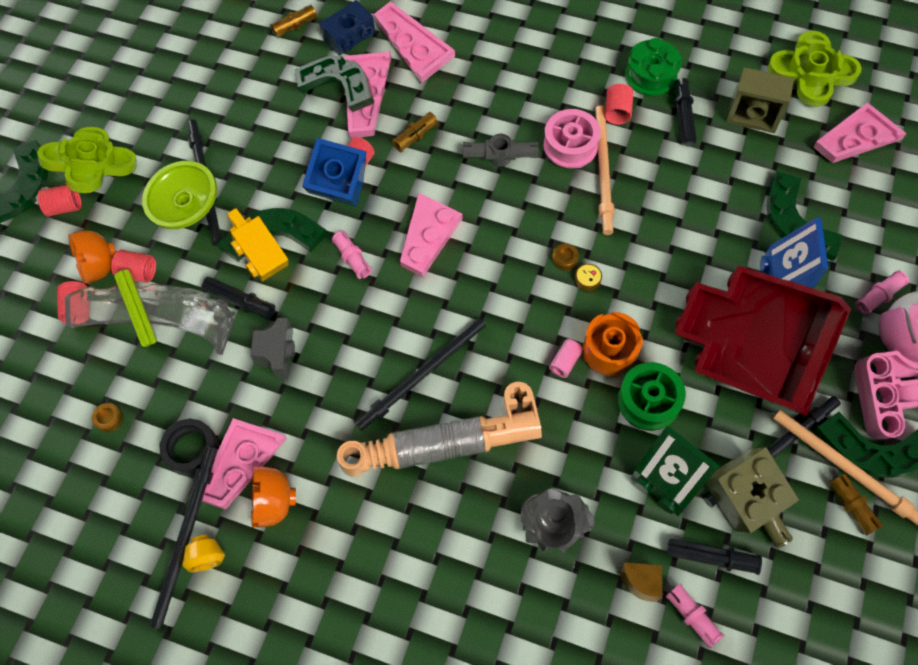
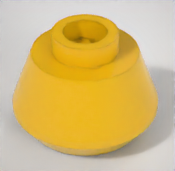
[182,535,225,572]

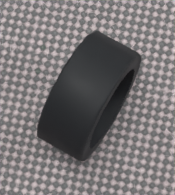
[159,418,219,477]

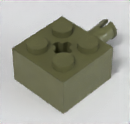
[706,447,799,548]

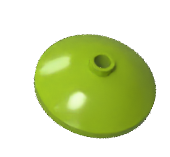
[142,161,217,229]

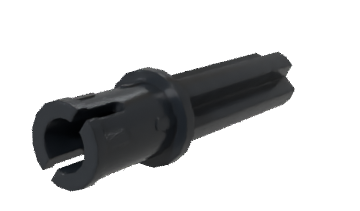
[673,78,697,147]
[201,277,276,320]
[666,538,762,575]

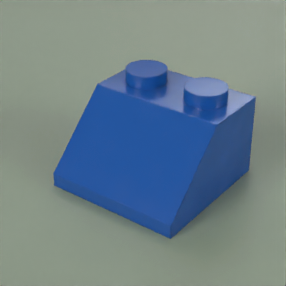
[302,138,367,207]

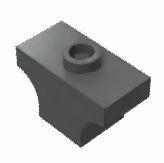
[250,318,295,379]

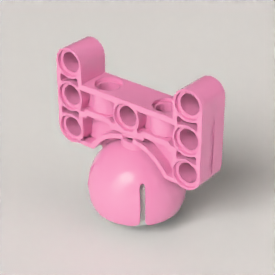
[854,291,918,440]

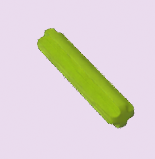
[114,269,157,347]

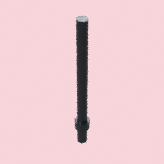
[187,119,222,246]
[354,318,486,432]
[704,396,841,508]
[150,446,218,629]

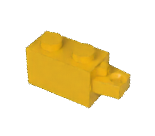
[227,208,288,282]

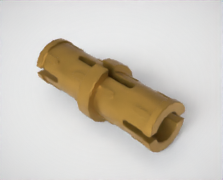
[270,4,317,38]
[392,112,438,153]
[829,474,883,536]

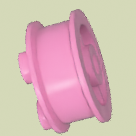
[544,109,601,168]

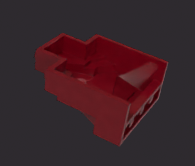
[675,265,851,416]

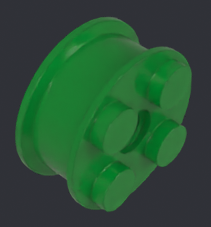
[625,38,682,96]
[618,362,686,431]

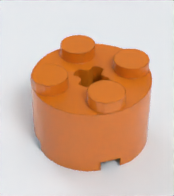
[583,312,643,378]

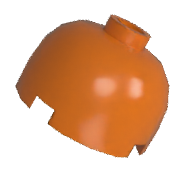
[68,230,116,284]
[251,467,296,528]

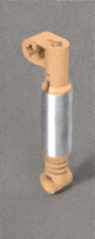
[337,382,542,477]

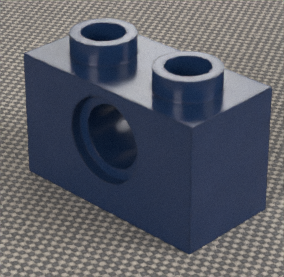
[319,0,376,56]

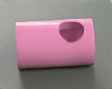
[549,339,583,378]

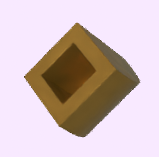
[620,562,662,602]

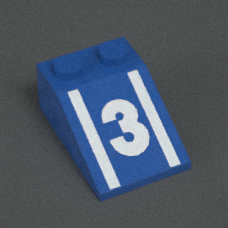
[760,218,828,288]

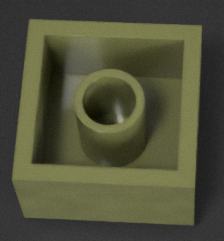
[726,67,795,134]

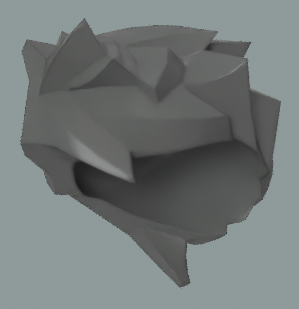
[521,489,594,553]

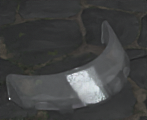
[65,284,235,355]

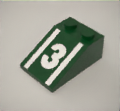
[631,425,719,516]

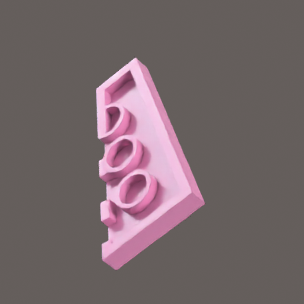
[374,1,455,83]
[344,51,391,138]

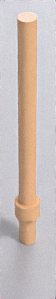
[595,106,615,235]
[773,409,918,526]

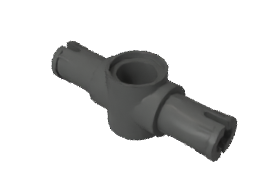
[463,133,538,167]

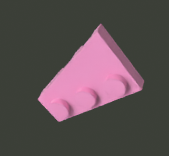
[814,102,907,163]
[400,193,463,278]
[202,418,287,510]

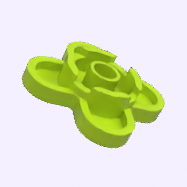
[768,31,861,107]
[37,127,137,193]

